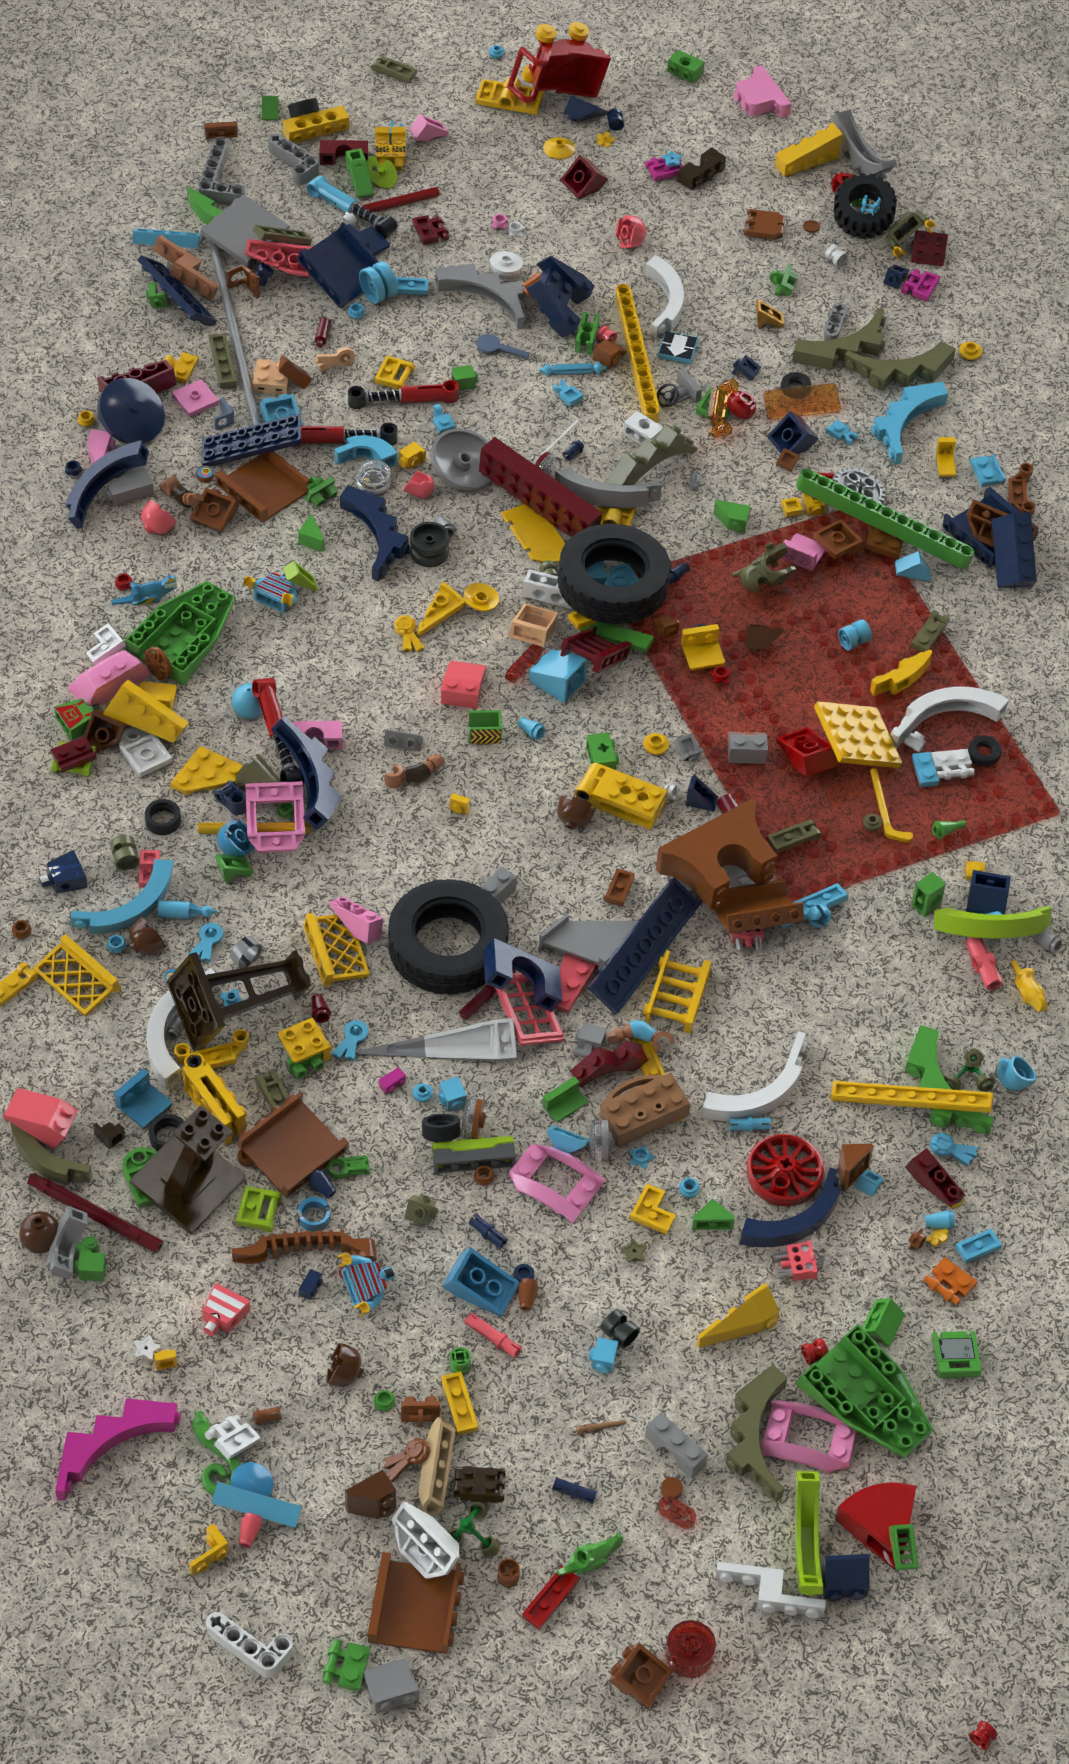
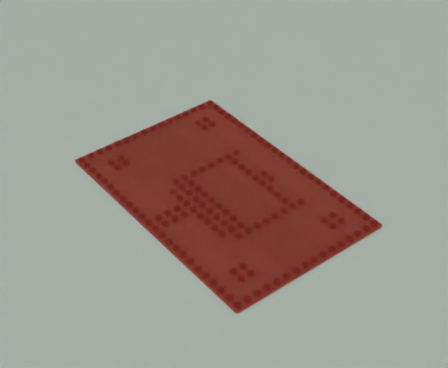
[628,510,1060,903]

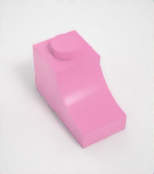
[409,114,449,143]

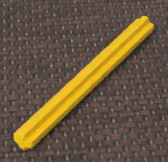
[197,822,311,834]

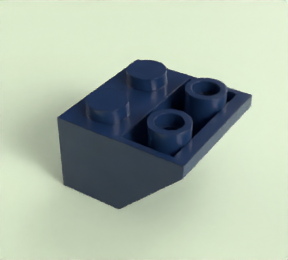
[966,870,1011,914]

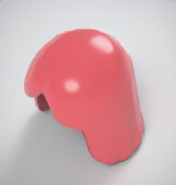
[403,471,435,499]

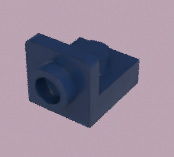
[884,264,909,289]
[731,355,761,381]

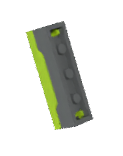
[432,1135,516,1174]

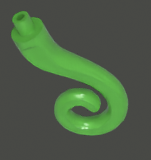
[192,1411,241,1495]

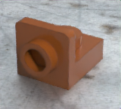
[652,614,679,640]

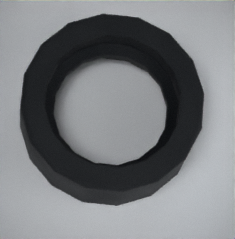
[288,98,320,118]
[145,799,181,835]
[422,1113,461,1142]
[149,1114,184,1152]

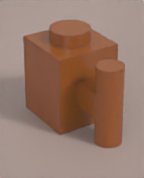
[592,339,627,369]

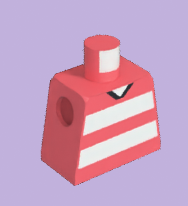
[202,1283,251,1336]

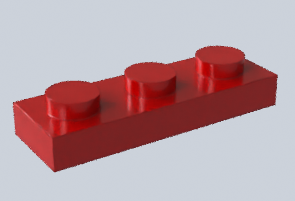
[522,1565,580,1630]

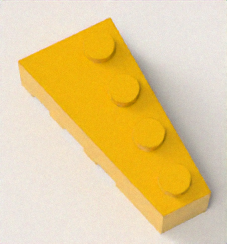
[775,122,843,177]
[103,680,189,743]

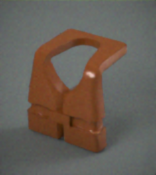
[226,265,260,298]

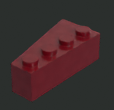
[97,360,176,394]

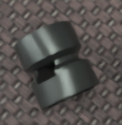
[600,1309,640,1349]

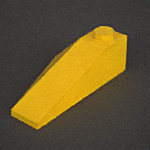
[696,1283,780,1348]

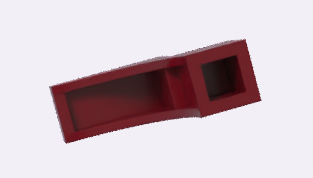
[570,1040,649,1087]

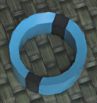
[298,1197,331,1232]

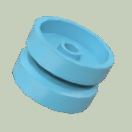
[359,261,398,304]

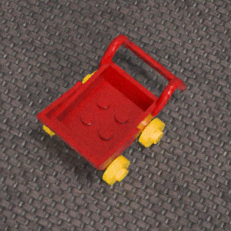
[507,22,611,103]

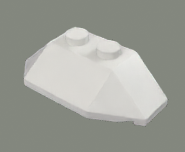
[392,1502,459,1579]

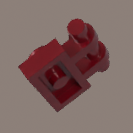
[412,214,449,245]

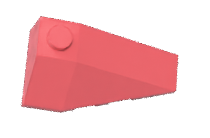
[245,239,312,277]

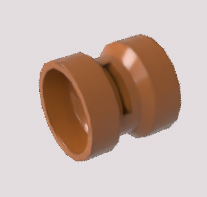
[497,1559,520,1588]

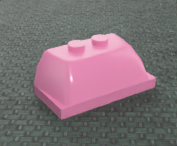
[68,650,150,707]

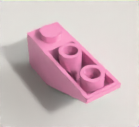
[87,429,115,464]
[329,897,383,944]

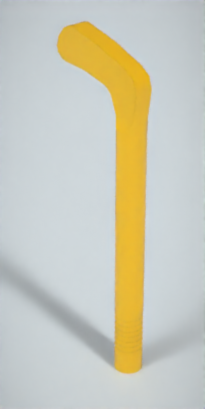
[870,768,913,843]

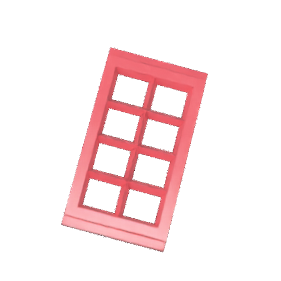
[495,973,564,1046]

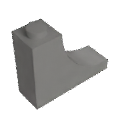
[105,466,154,506]

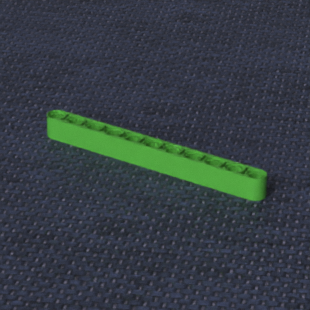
[796,469,974,569]

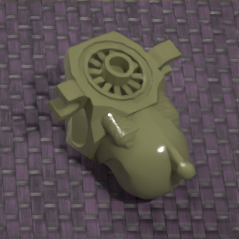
[732,542,796,593]

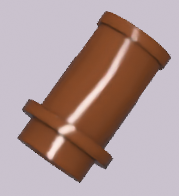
[253,1406,281,1426]

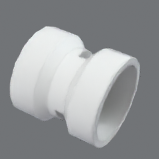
[825,244,848,267]

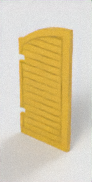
[500,504,565,563]

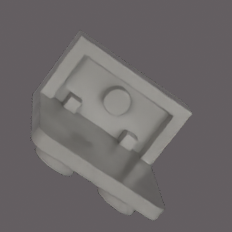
[364,1659,419,1713]

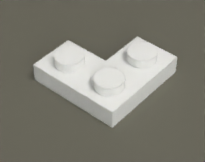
[86,623,126,665]

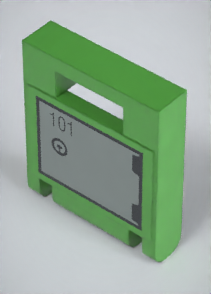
[932,1331,982,1378]

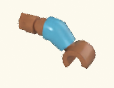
[606,1020,675,1052]

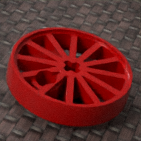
[747,1134,824,1206]

